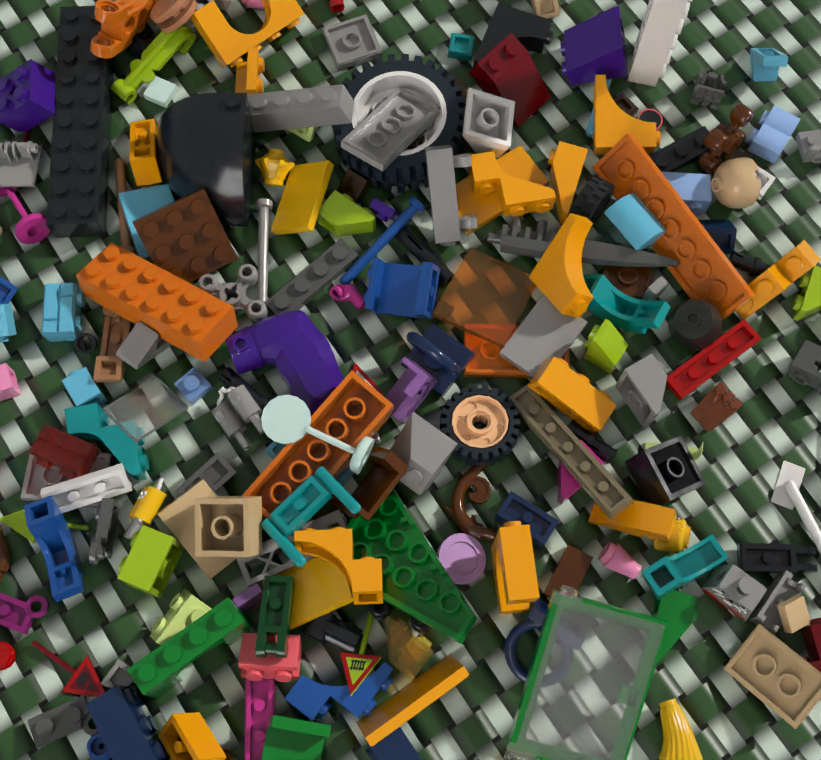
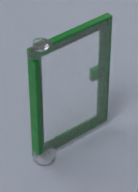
[504,586,669,760]

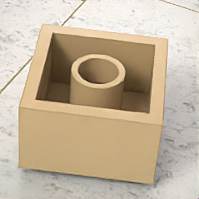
[195,496,263,557]

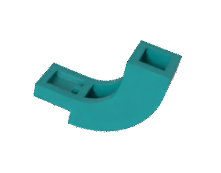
[583,274,671,334]

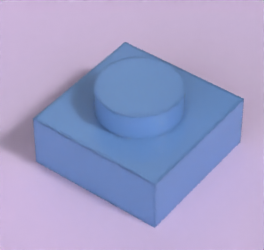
[174,367,213,405]

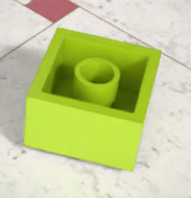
[117,525,184,599]

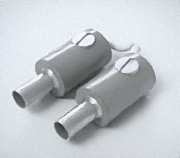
[212,385,265,451]

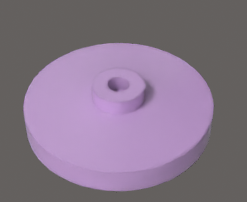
[437,533,486,584]

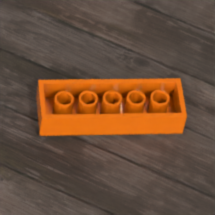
[76,242,238,363]
[242,370,395,518]

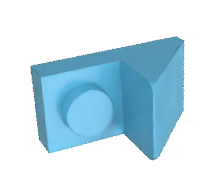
[750,48,788,82]

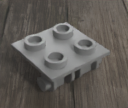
[0,141,43,187]

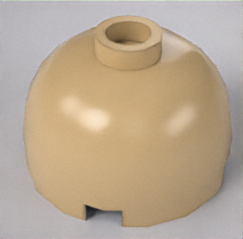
[711,157,761,209]

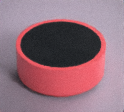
[638,109,663,131]

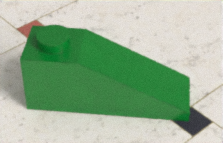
[652,590,699,665]

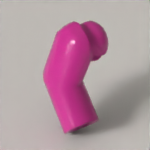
[329,284,365,310]

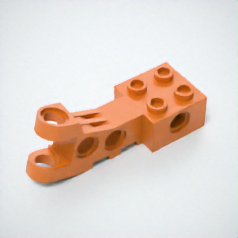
[90,0,158,58]

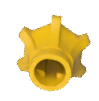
[255,149,295,187]

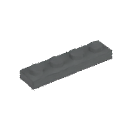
[265,239,359,315]

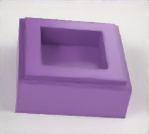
[233,583,263,614]

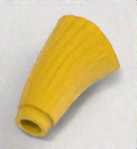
[658,699,703,760]

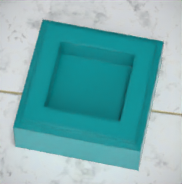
[448,33,475,61]

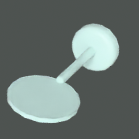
[261,395,375,475]

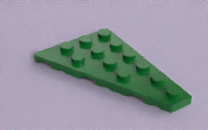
[346,490,477,644]

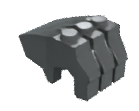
[690,69,727,110]

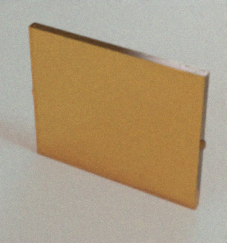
[432,248,536,349]

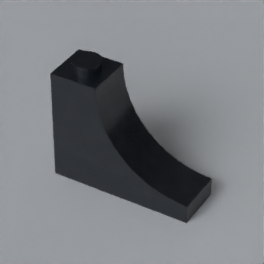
[473,3,554,67]

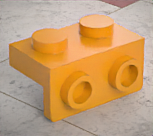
[235,47,265,95]

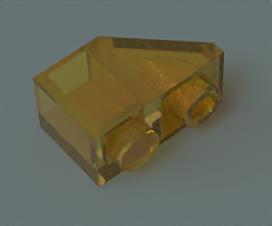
[384,616,434,681]

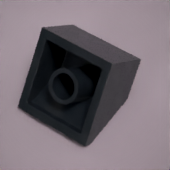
[625,435,707,506]

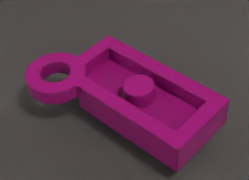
[0,592,49,635]

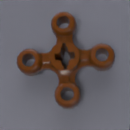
[698,103,754,174]

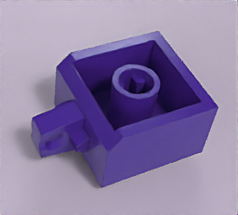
[0,59,55,132]

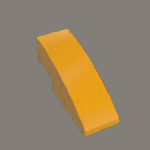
[588,500,677,542]

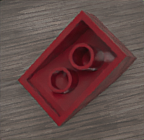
[469,32,551,128]

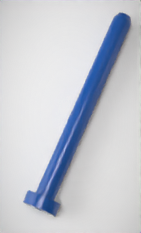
[340,196,425,285]

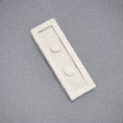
[40,463,132,513]

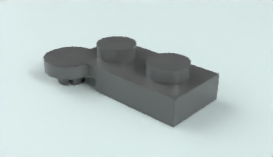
[89,498,120,565]

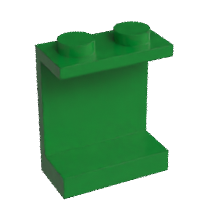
[261,715,331,760]

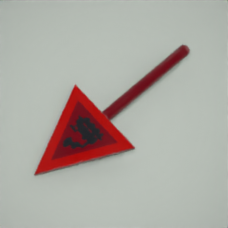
[32,641,106,697]

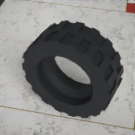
[568,175,614,229]

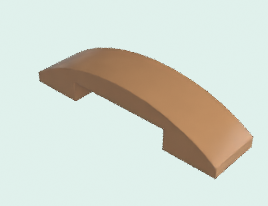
[93,306,132,382]

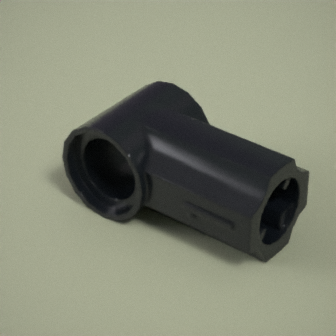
[302,612,363,653]

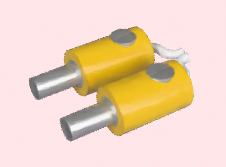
[123,478,167,540]

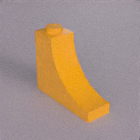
[593,75,661,155]
[529,213,594,318]

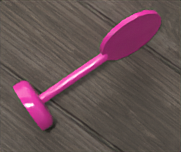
[0,187,50,244]

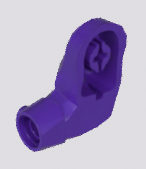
[225,310,345,416]

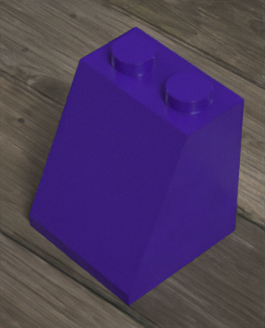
[560,6,628,86]

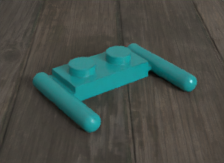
[261,466,361,567]

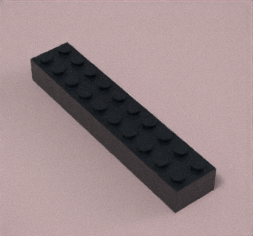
[46,6,114,238]

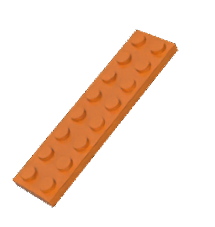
[592,133,755,321]

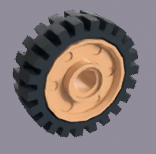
[440,385,520,466]

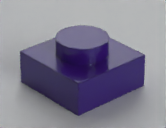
[369,198,400,223]

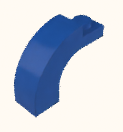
[24,496,84,602]

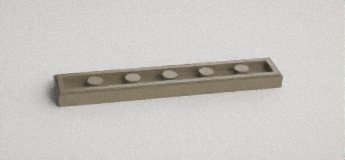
[508,384,633,519]

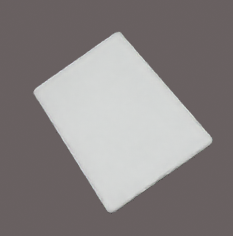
[771,461,805,510]

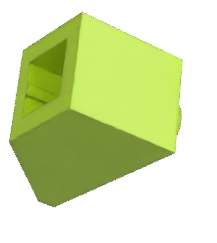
[317,190,376,237]
[792,265,821,321]
[584,319,628,374]

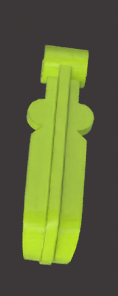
[111,24,196,105]

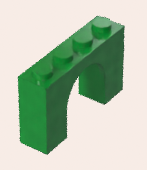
[127,597,254,698]

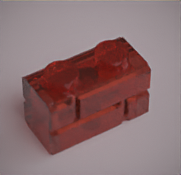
[29,424,100,479]

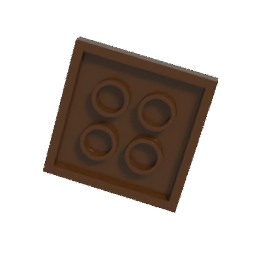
[132,188,238,283]

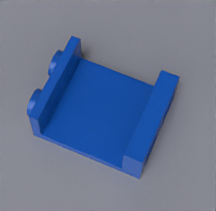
[364,257,440,320]

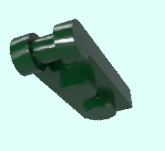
[256,576,295,658]

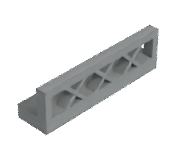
[236,509,347,587]

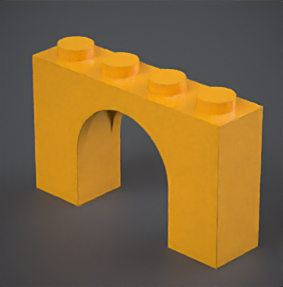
[190,0,304,68]
[491,521,540,615]

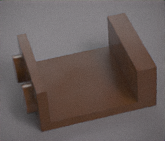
[331,445,409,521]

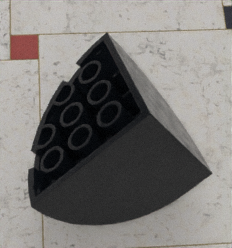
[156,93,257,227]

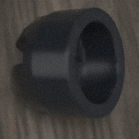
[74,333,97,354]

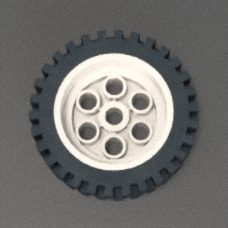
[332,54,466,193]

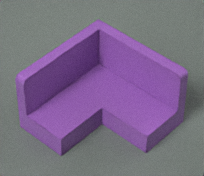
[385,356,438,423]

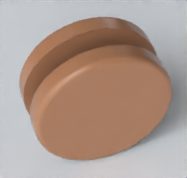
[150,0,197,33]

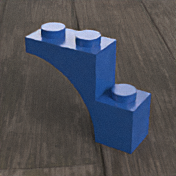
[284,662,395,721]

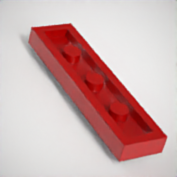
[666,319,762,401]

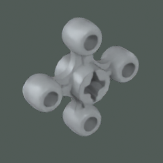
[198,264,268,323]

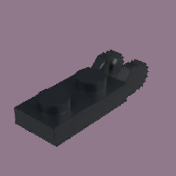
[737,543,818,574]

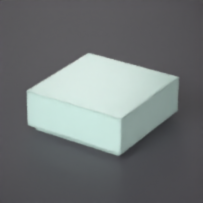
[143,76,178,108]

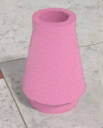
[598,541,642,580]

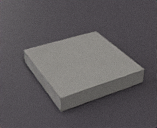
[322,14,383,71]

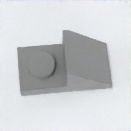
[116,321,171,370]

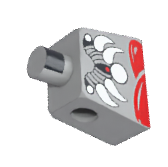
[700,564,767,622]

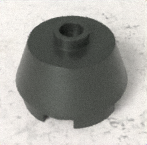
[669,298,722,350]

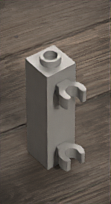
[425,145,478,246]

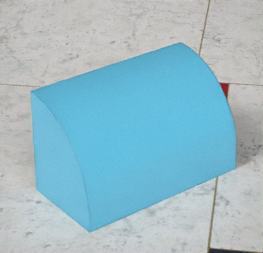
[604,193,667,251]

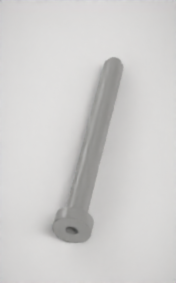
[255,198,273,303]

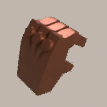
[690,382,743,432]

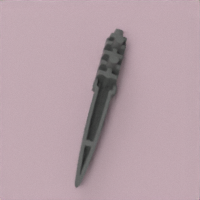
[487,216,680,267]

